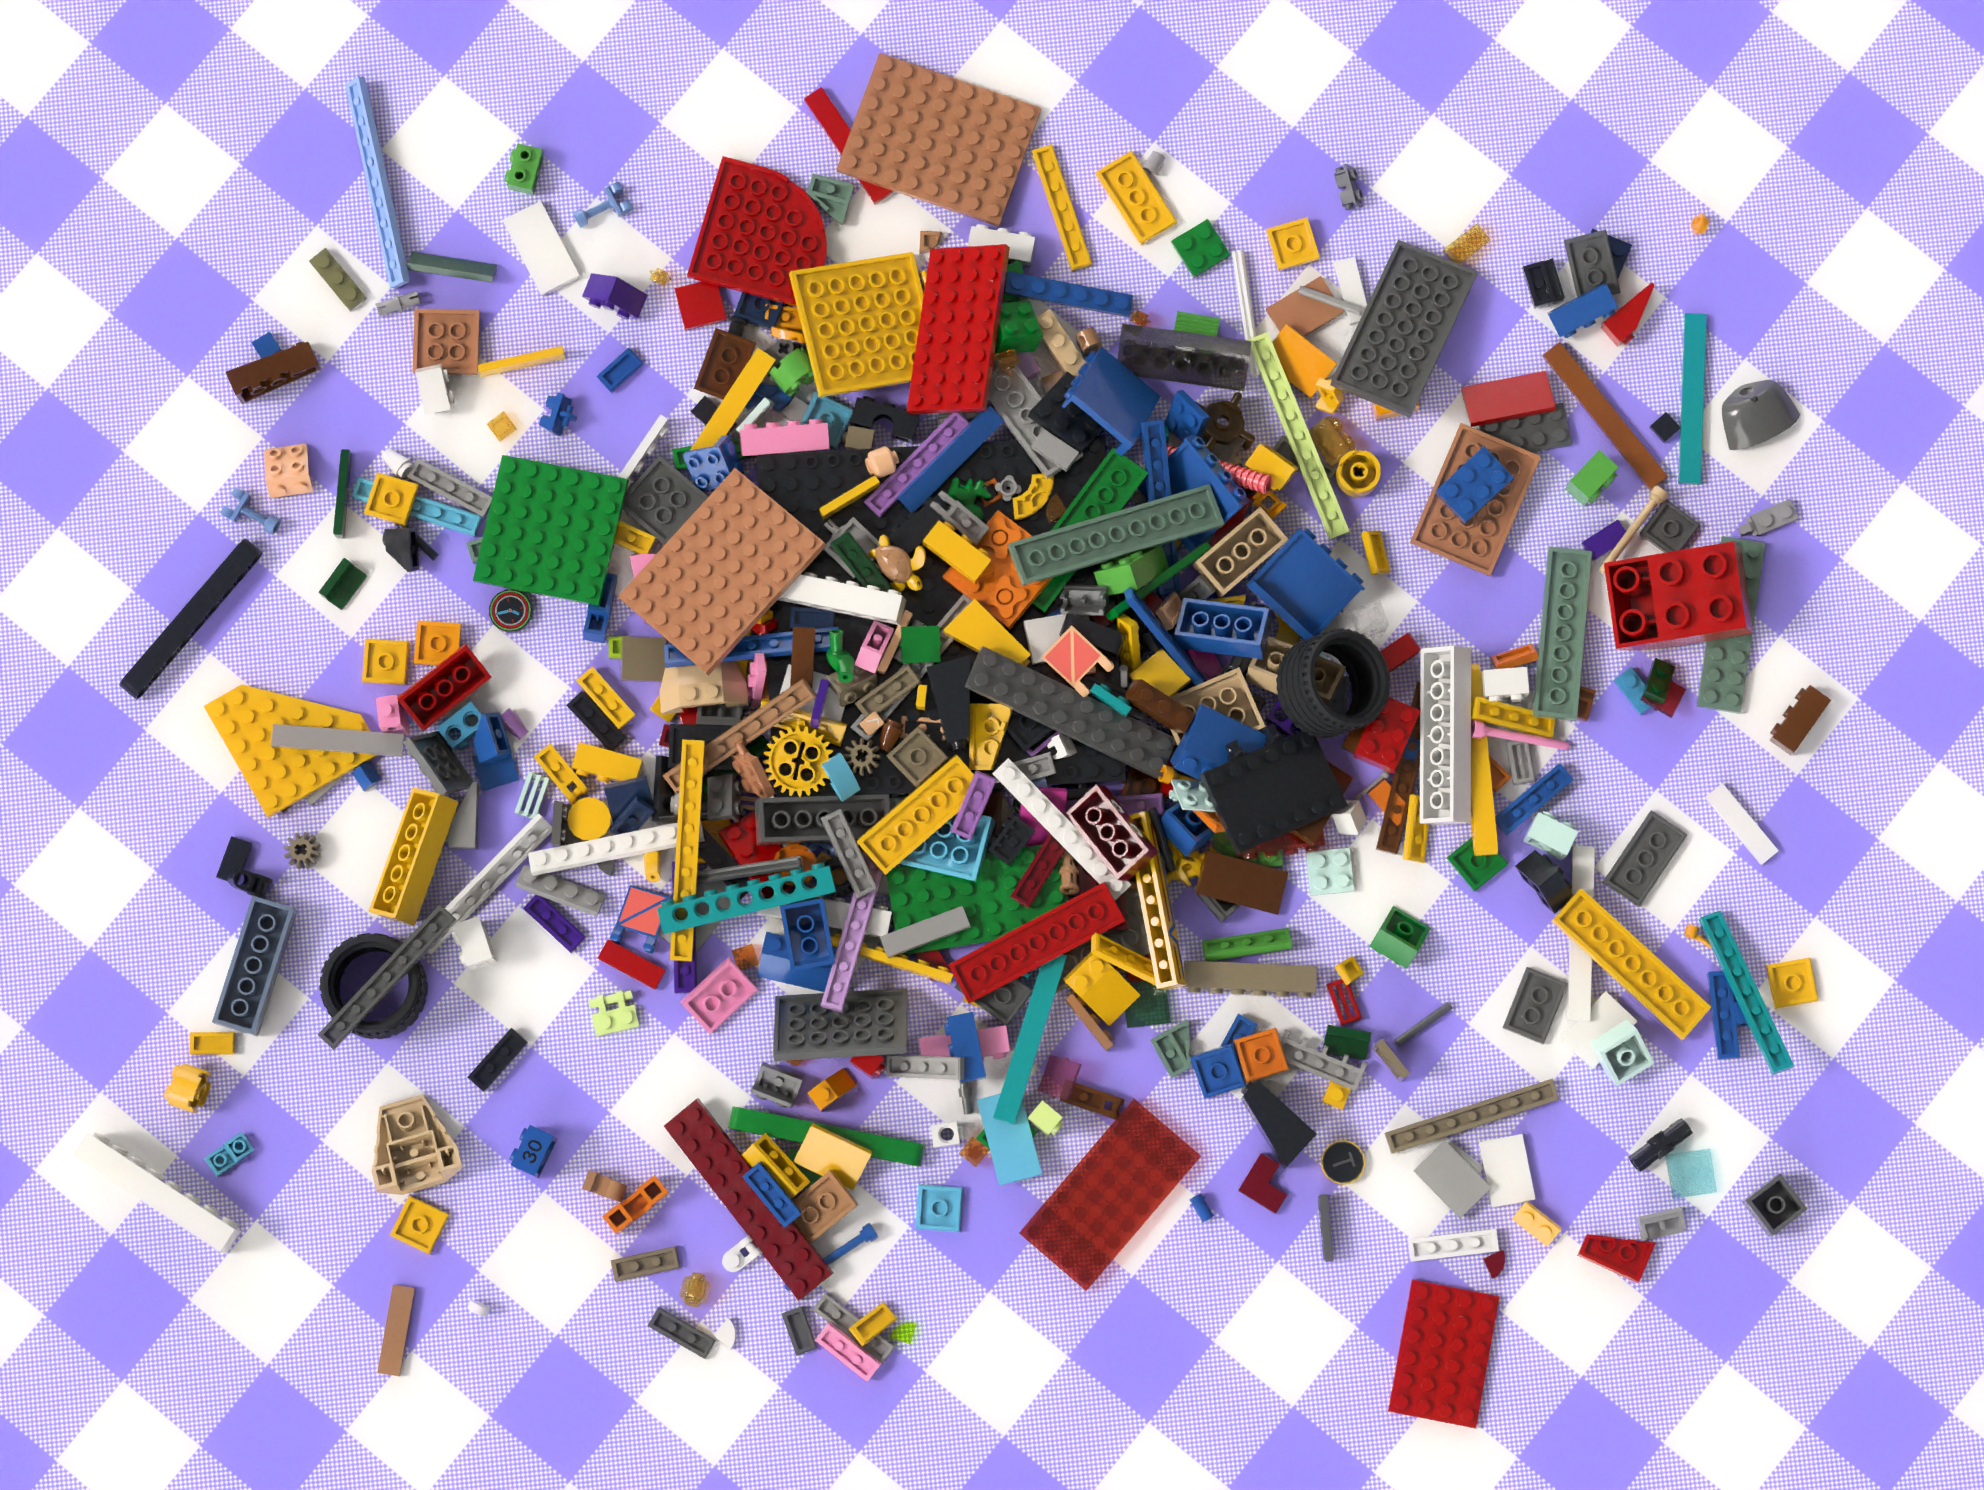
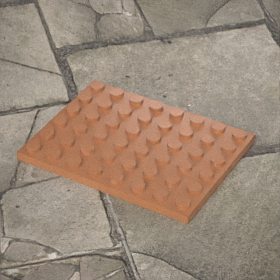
[837,53,1041,227]
[618,468,827,676]

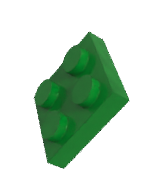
[1171,219,1230,278]

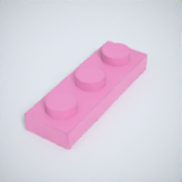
[747,653,767,708]
[815,1322,882,1382]

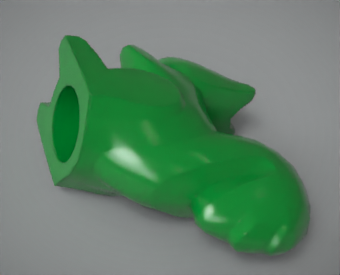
[947,477,991,521]

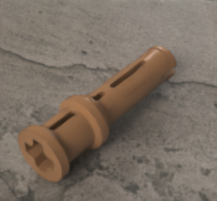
[1059,850,1079,895]

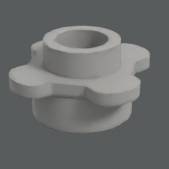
[995,475,1021,501]

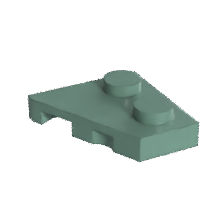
[807,173,854,225]
[1150,1020,1191,1079]

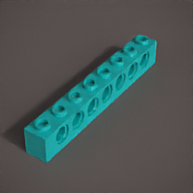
[657,862,836,934]

